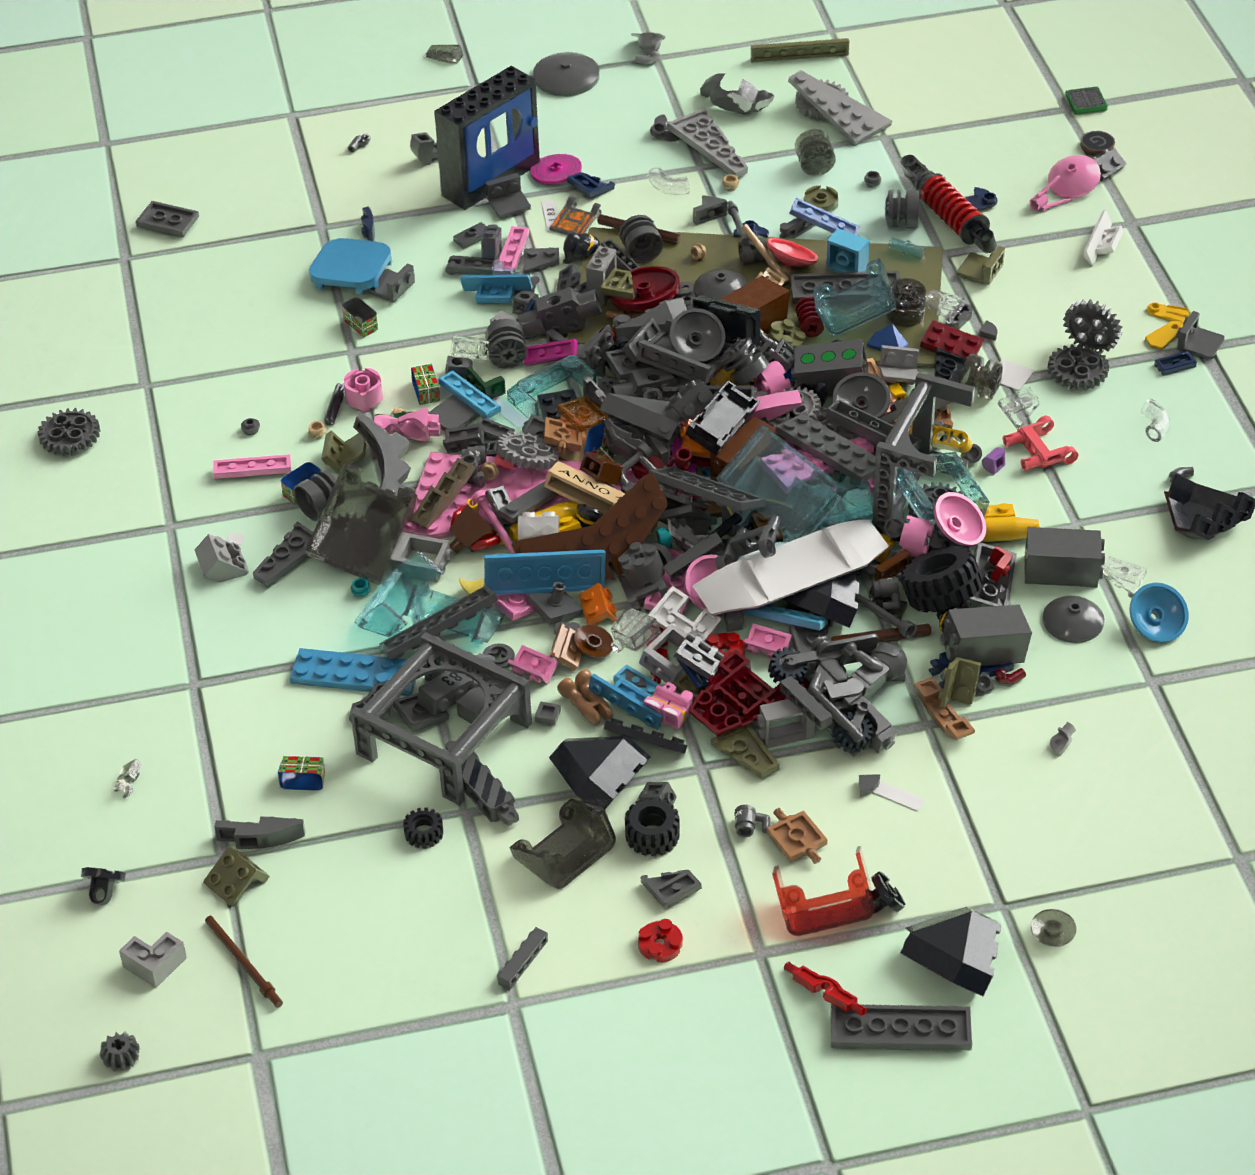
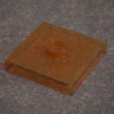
[556,396,610,432]

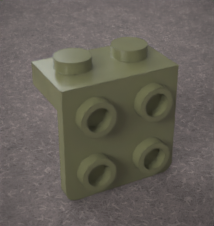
[321,430,367,473]

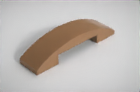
[914,677,975,740]

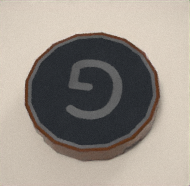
[1081,131,1115,156]

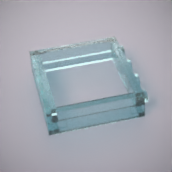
[896,452,990,522]

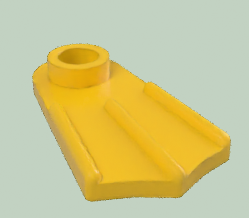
[1146,302,1189,324]
[1145,321,1183,350]

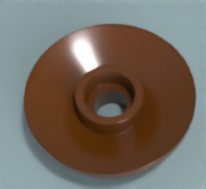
[574,625,614,658]

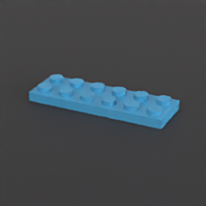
[484,550,606,595]
[290,648,416,696]

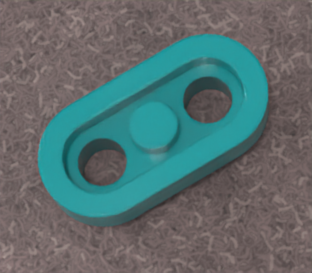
[657,527,673,552]

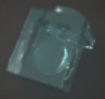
[492,260,520,275]

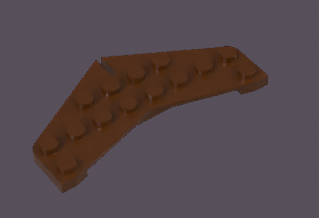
[510,472,667,580]

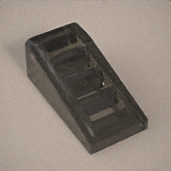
[425,45,463,64]

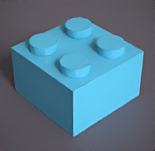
[826,229,869,273]

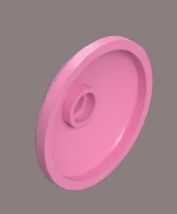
[1048,155,1100,198]
[934,492,986,547]
[684,554,725,610]

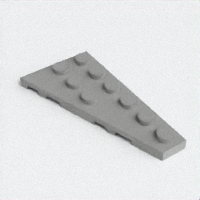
[788,70,893,146]
[667,108,749,177]

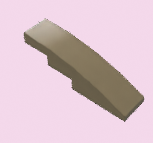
[411,458,475,529]

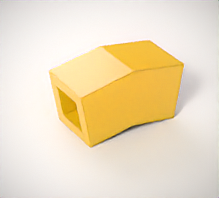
[888,383,906,401]

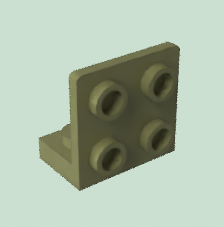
[957,246,1005,285]
[938,657,981,708]
[203,846,270,906]

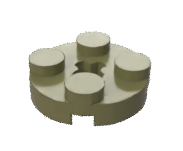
[804,185,838,212]
[768,319,806,349]

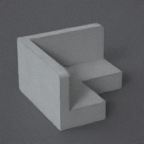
[119,931,187,988]

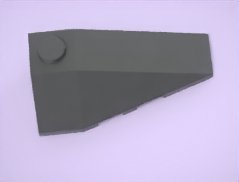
[615,298,687,346]
[599,393,681,444]

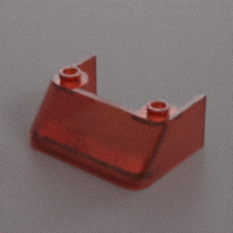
[772,846,875,936]

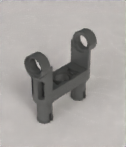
[716,515,782,570]

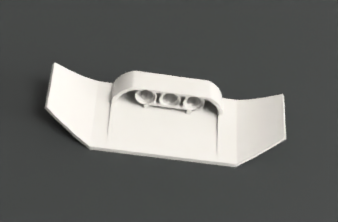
[692,519,889,615]

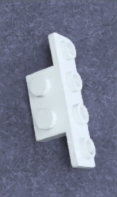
[1083,210,1123,265]

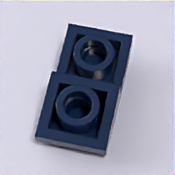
[361,206,375,241]

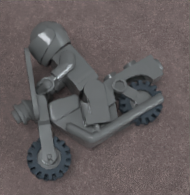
[768,634,907,757]

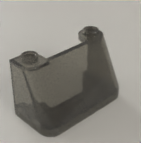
[509,798,616,889]

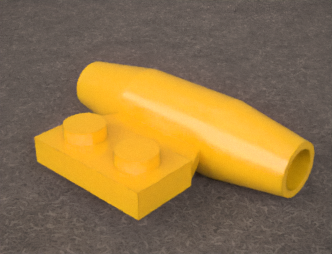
[509,501,581,542]
[977,503,1040,542]

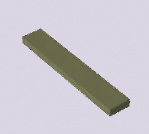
[750,38,850,62]

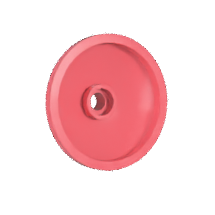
[766,238,818,268]

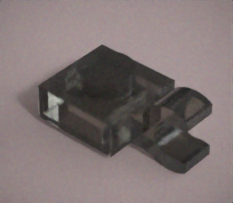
[114,759,142,798]

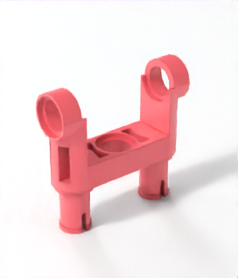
[1002,415,1079,471]

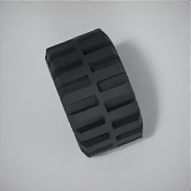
[625,798,680,856]

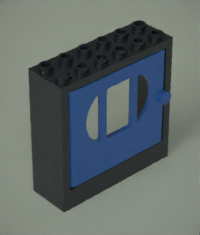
[434,65,540,210]

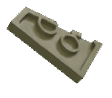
[711,724,780,778]

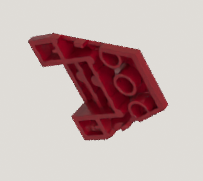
[689,649,788,737]

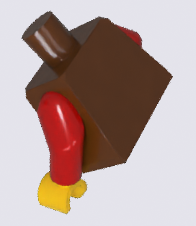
[449,499,511,554]

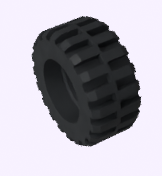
[900,546,983,613]

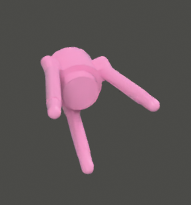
[1029,175,1073,211]

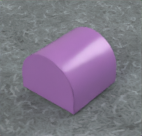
[982,447,1006,475]

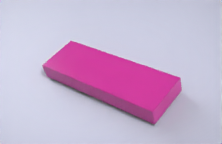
[524,338,577,366]

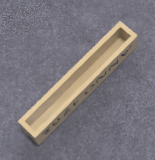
[544,461,659,538]

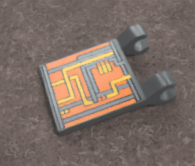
[549,196,602,235]

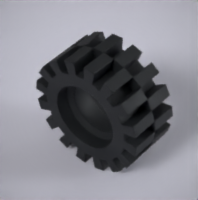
[403,807,444,849]

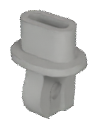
[1050,722,1076,756]

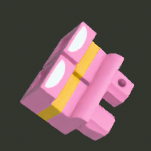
[643,682,693,730]

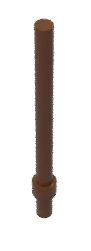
[205,916,283,1008]

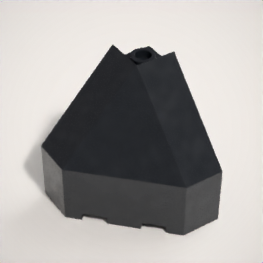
[1164,473,1255,540]
[780,569,860,628]
[549,736,651,815]
[900,907,1002,997]

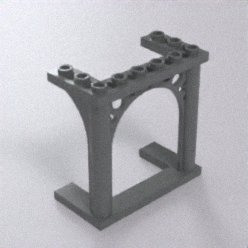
[872,372,975,545]
[350,632,532,806]

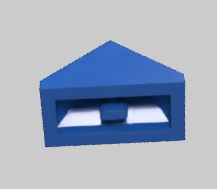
[867,324,908,351]

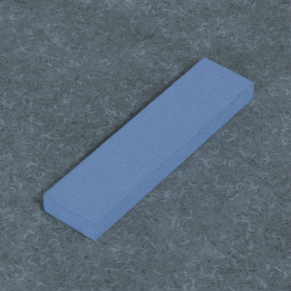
[789,198,860,235]

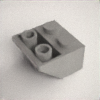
[194,534,249,582]

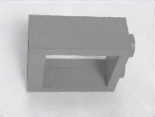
[586,246,617,305]
[391,532,452,582]
[639,624,687,683]
[757,699,815,749]

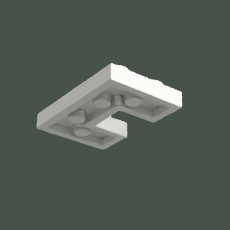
[648,586,722,642]

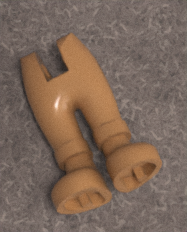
[557,669,613,725]

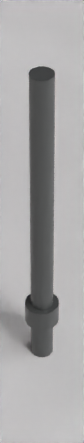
[727,200,749,245]

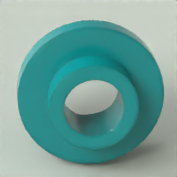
[350,578,371,597]

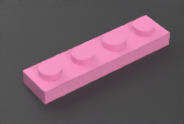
[495,226,529,275]
[213,454,291,479]

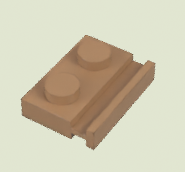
[549,623,582,671]

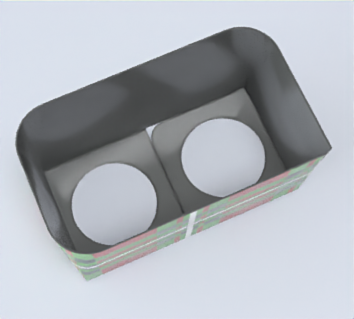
[342,297,379,337]

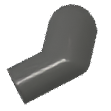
[347,133,371,152]
[1169,467,1194,483]

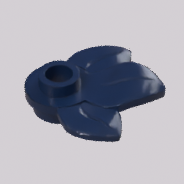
[965,187,998,210]
[733,220,769,240]

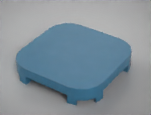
[309,238,392,294]

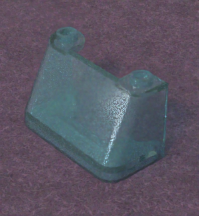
[813,257,896,335]

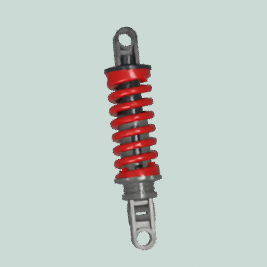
[901,155,997,253]

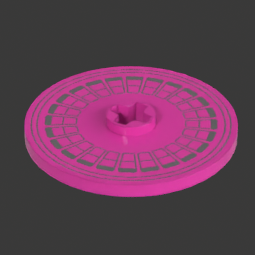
[531,154,582,184]

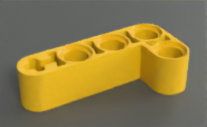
[909,423,972,453]

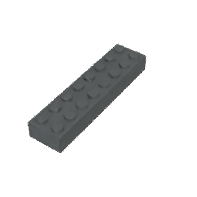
[825,399,922,450]

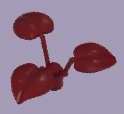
[631,448,710,509]

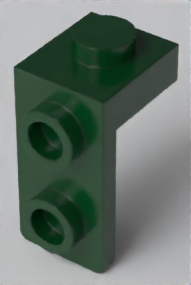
[466,366,506,399]

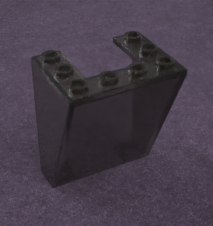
[305,464,418,586]

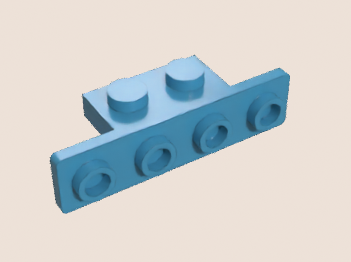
[460,274,533,303]
[588,674,663,730]

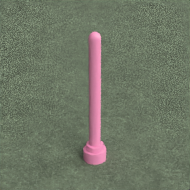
[472,490,515,554]

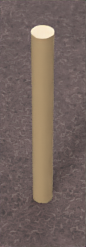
[741,224,790,284]

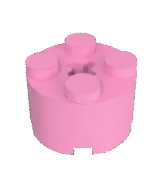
[752,361,791,395]
[344,368,383,412]
[898,516,935,559]

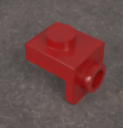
[989,546,1014,582]

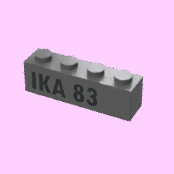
[418,653,496,716]

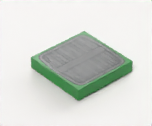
[1065,86,1108,115]

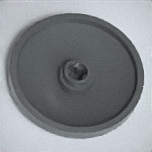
[533,52,599,96]

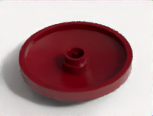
[608,266,681,310]

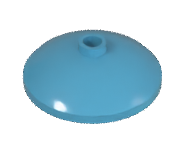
[1129,582,1189,643]

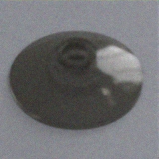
[1031,909,1076,947]

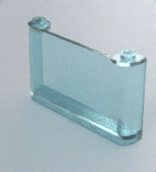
[716,424,847,542]

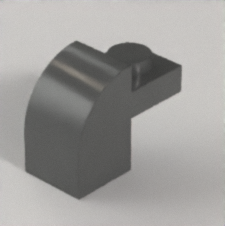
[410,132,438,165]

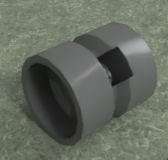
[738,237,769,265]

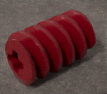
[795,297,824,337]

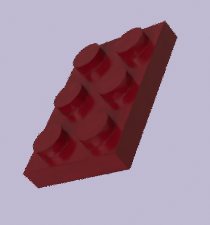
[920,320,984,366]

